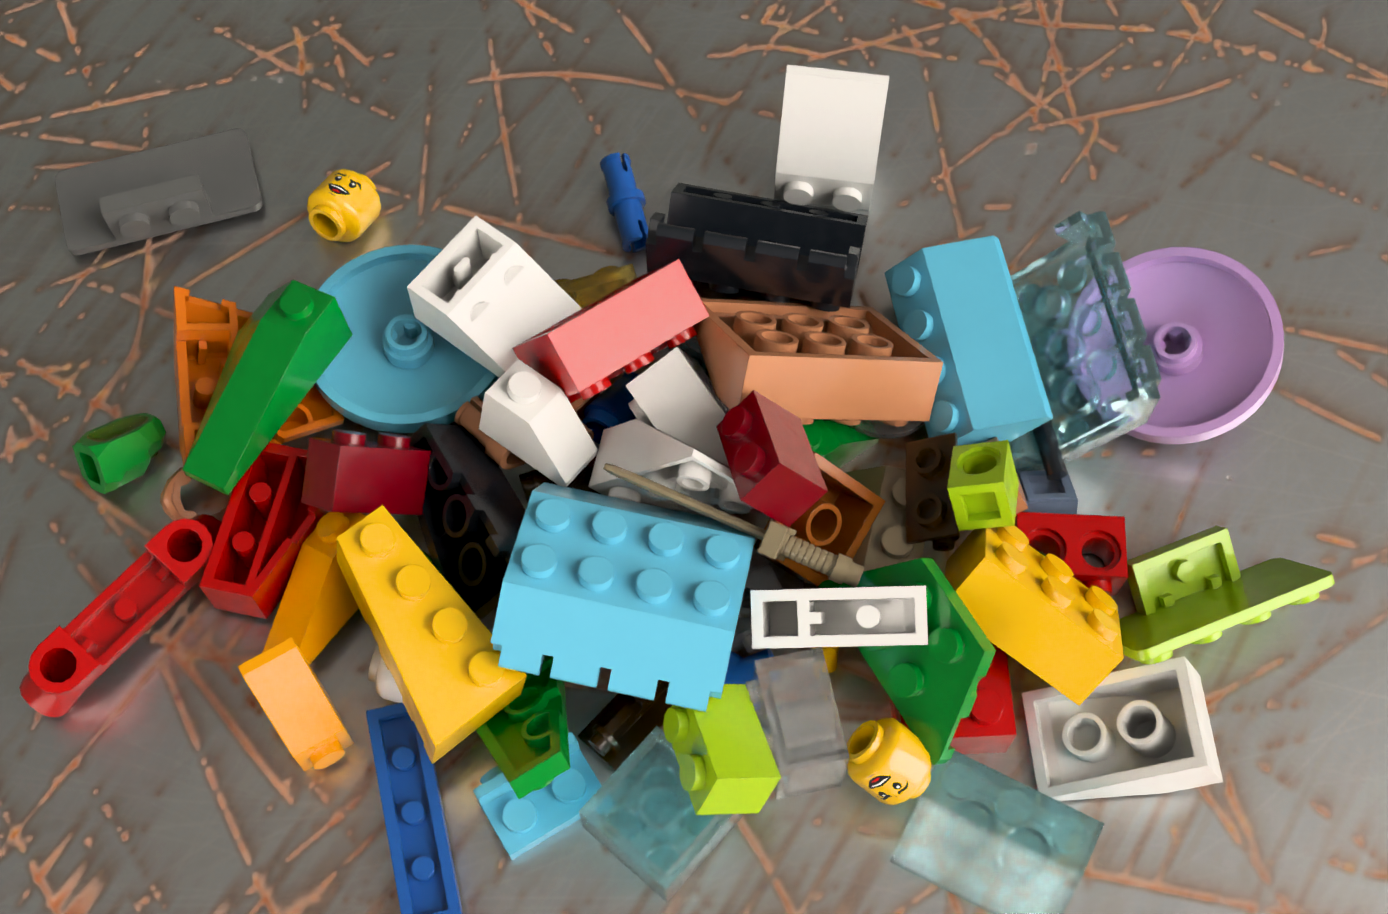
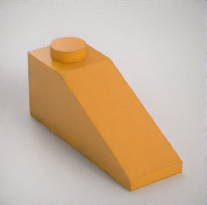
[262,512,366,665]
[237,637,354,771]

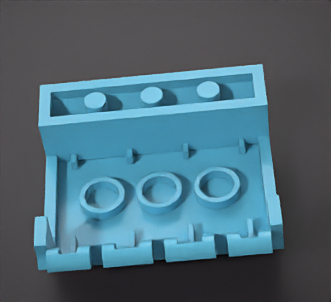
[491,482,756,712]

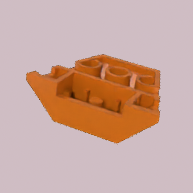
[173,286,344,465]

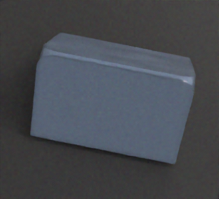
[1016,470,1078,514]

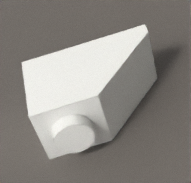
[479,359,598,487]

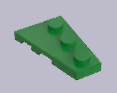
[475,655,570,799]

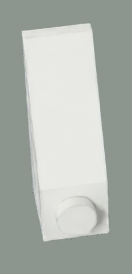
[750,586,928,649]

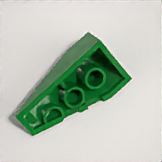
[182,280,352,495]

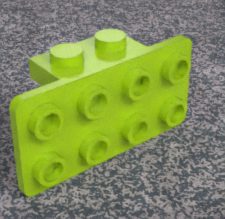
[1119,525,1335,664]

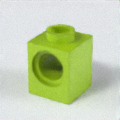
[947,440,1019,531]

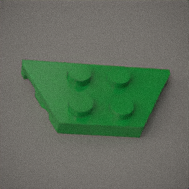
[818,558,996,765]

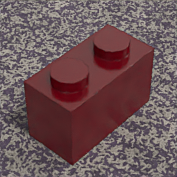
[716,390,828,527]
[301,429,431,515]

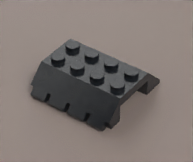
[646,183,868,312]

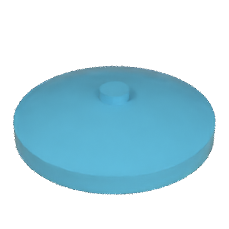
[315,245,499,433]

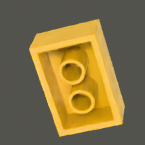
[945,526,1124,706]

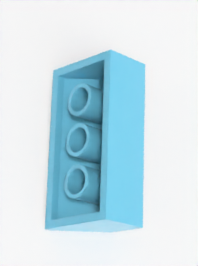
[884,236,1053,446]

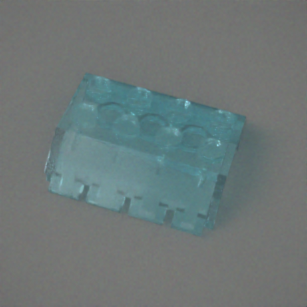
[1009,211,1162,472]

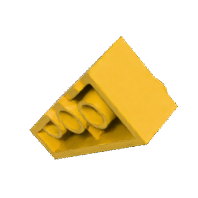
[336,505,527,764]

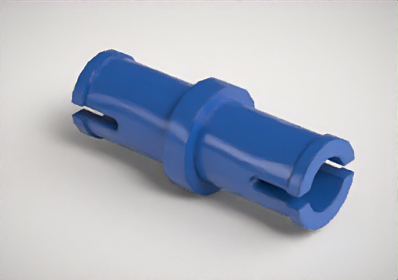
[600,153,649,253]

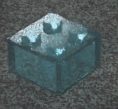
[579,726,743,903]

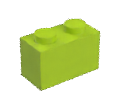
[663,684,781,815]

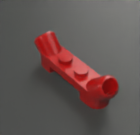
[19,514,222,717]

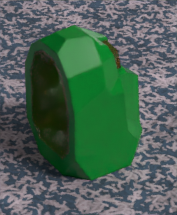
[72,413,166,494]

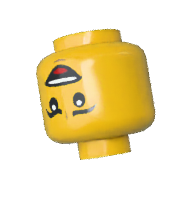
[307,169,381,242]
[845,718,932,805]

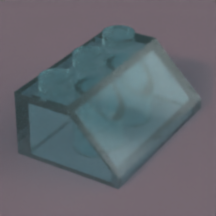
[890,750,1105,914]

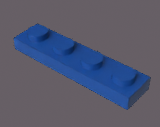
[366,703,463,914]

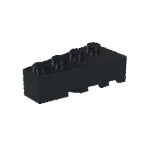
[410,423,526,633]

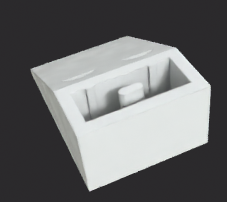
[407,215,582,378]
[589,419,754,517]

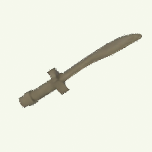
[603,463,864,587]

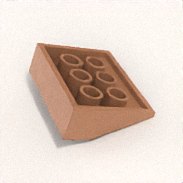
[693,298,943,427]

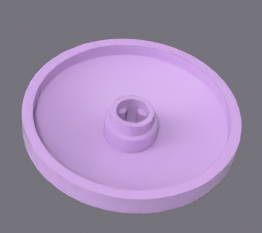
[1070,247,1284,444]

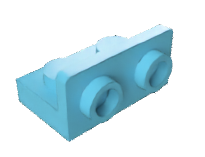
[473,732,609,860]

